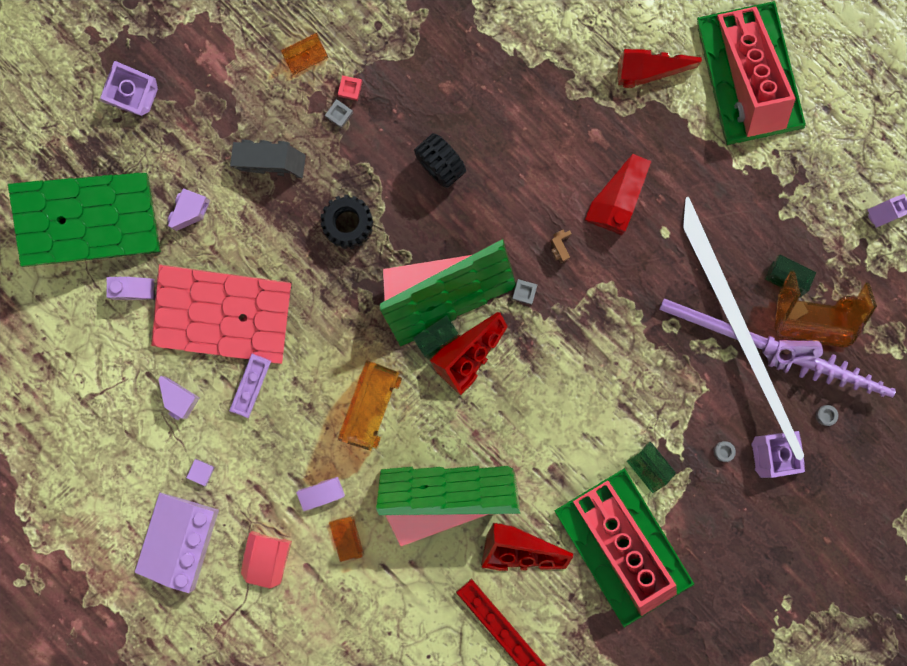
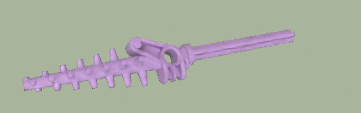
[659,299,896,398]

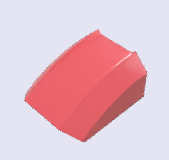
[241,531,292,589]

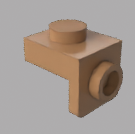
[550,230,572,263]

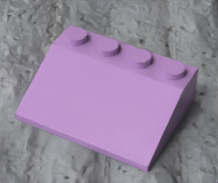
[135,492,219,593]

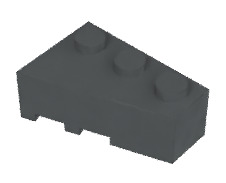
[230,140,306,178]

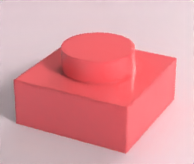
[338,75,362,101]

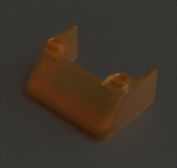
[775,271,877,347]
[338,360,402,451]

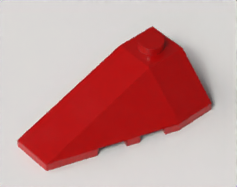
[618,49,702,88]
[584,154,651,235]
[430,312,508,395]
[481,523,573,571]

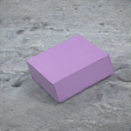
[186,459,215,486]

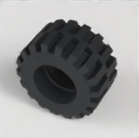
[414,133,466,188]
[321,195,373,249]

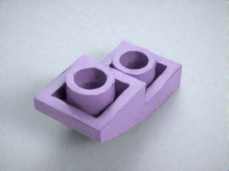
[296,477,345,511]

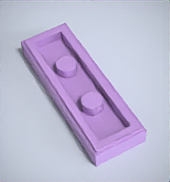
[229,353,271,418]

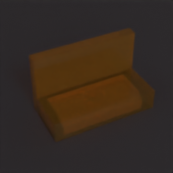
[281,33,328,75]
[329,515,364,562]

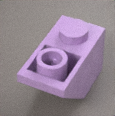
[168,189,210,231]

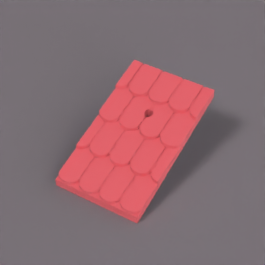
[151,264,291,364]

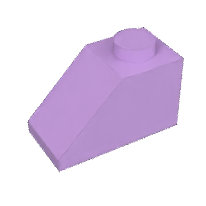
[867,194,907,228]
[107,277,154,300]
[158,376,200,420]

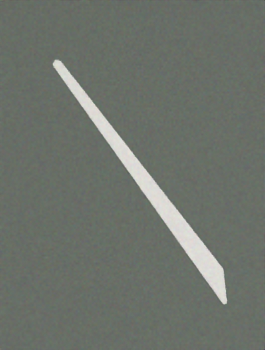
[683,197,804,460]

